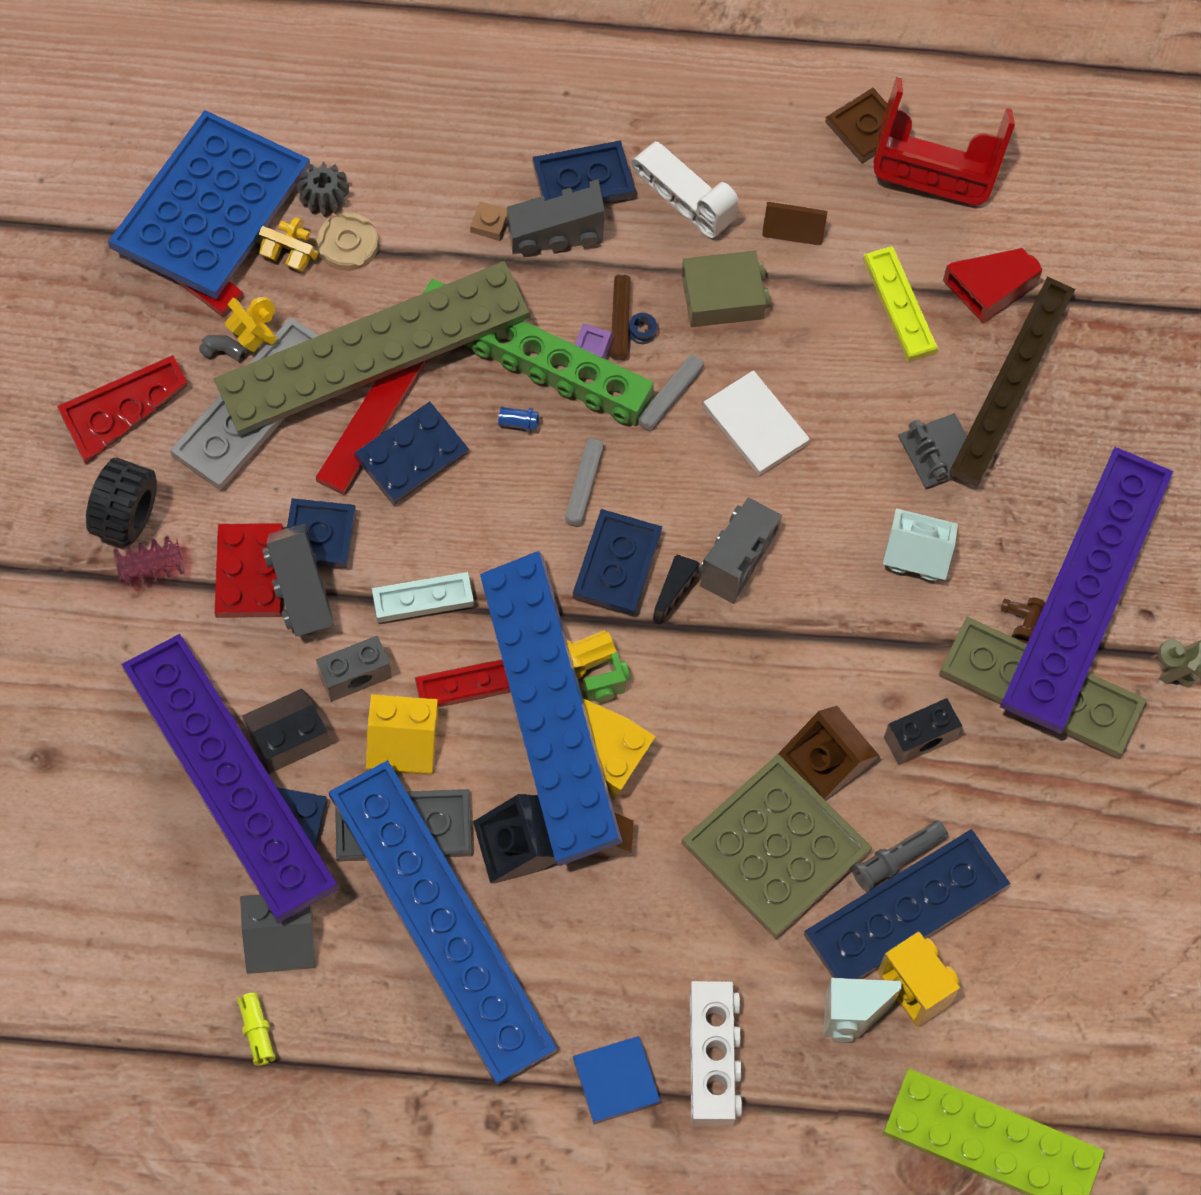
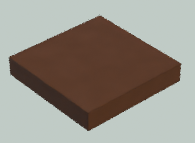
[825,88,887,164]

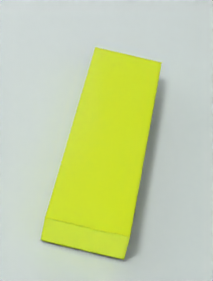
[863,246,938,362]

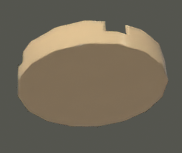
[317,212,379,271]

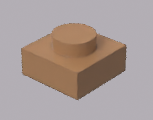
[470,202,507,241]

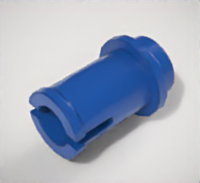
[498,406,539,433]

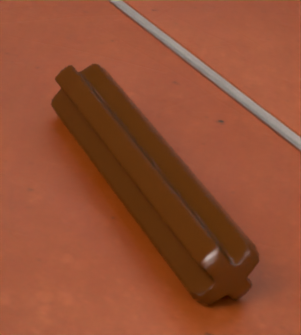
[610,274,631,360]

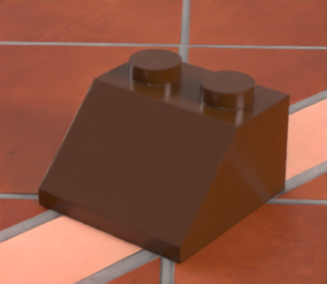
[778,706,879,801]

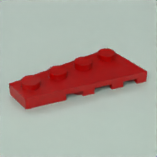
[57,355,187,464]

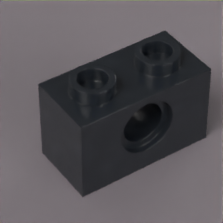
[884,698,962,765]

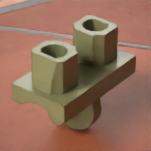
[1158,639,1201,687]

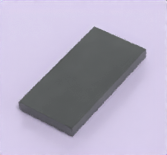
[335,789,471,862]

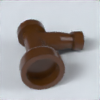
[1001,597,1046,644]

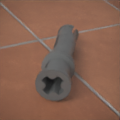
[852,820,948,892]

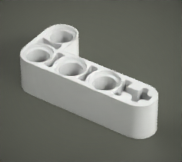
[631,141,739,239]

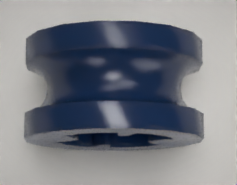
[628,313,657,344]

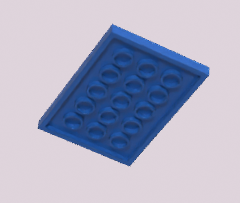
[108,110,310,299]

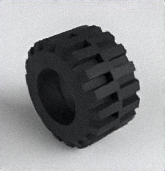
[86,457,157,547]

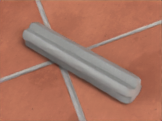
[638,355,703,431]
[565,438,603,526]

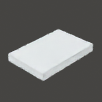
[703,370,810,476]

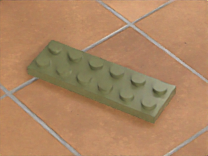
[939,616,1147,759]

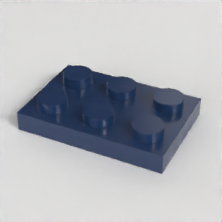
[532,140,635,203]
[354,401,469,505]
[572,509,662,616]

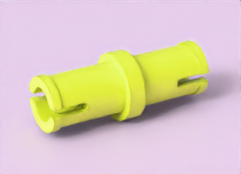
[237,992,276,1066]

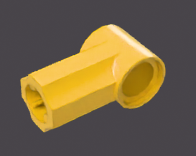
[567,630,617,679]

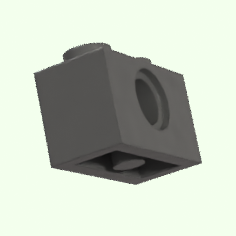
[316,635,392,702]

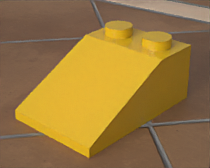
[583,699,656,800]

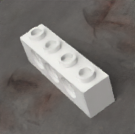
[689,981,742,1127]

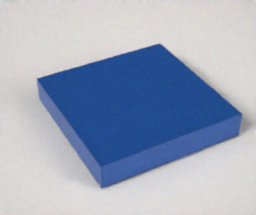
[573,1036,660,1125]

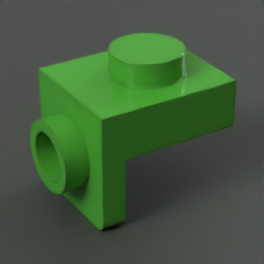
[584,652,630,703]

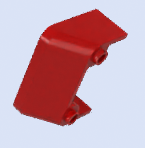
[873,77,1015,205]

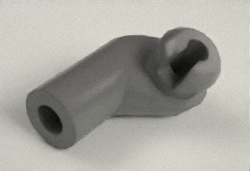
[199,335,248,362]

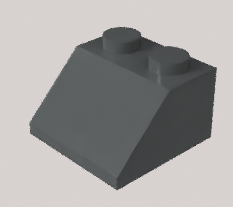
[240,895,316,974]

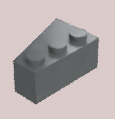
[507,179,605,255]
[698,497,782,604]
[263,523,334,637]

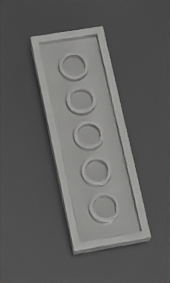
[170,317,319,491]

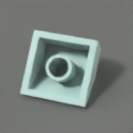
[883,508,958,581]
[824,978,901,1043]

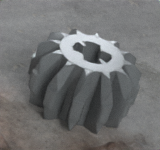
[297,161,350,216]

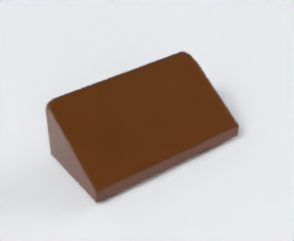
[762,202,828,246]

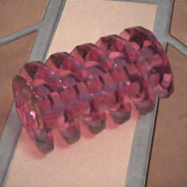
[113,536,185,587]

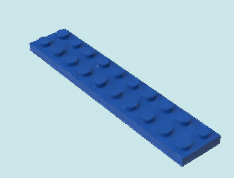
[480,551,623,866]
[329,760,557,1086]

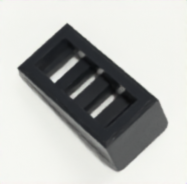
[653,554,700,625]

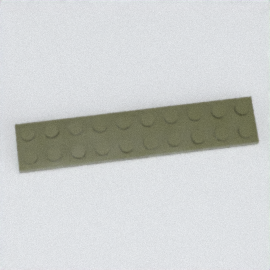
[214,261,530,436]

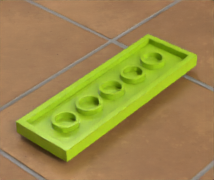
[883,1068,1105,1195]

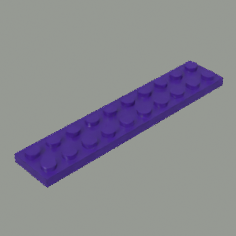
[1000,447,1174,734]
[121,634,338,924]

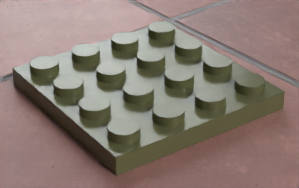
[681,754,872,939]

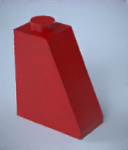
[943,248,1043,323]

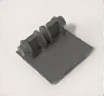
[898,413,967,488]

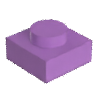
[575,323,614,359]

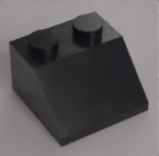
[242,689,330,774]
[473,794,556,884]

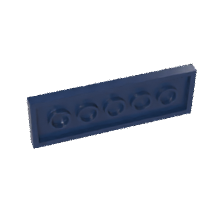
[803,829,1011,979]

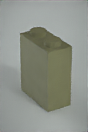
[681,250,770,327]

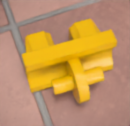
[259,217,319,273]
[224,297,278,352]

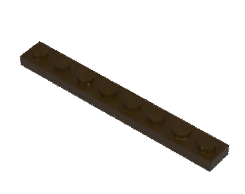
[949,276,1075,487]

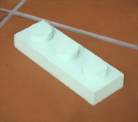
[372,572,474,623]

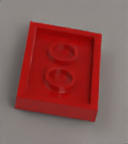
[214,523,283,618]

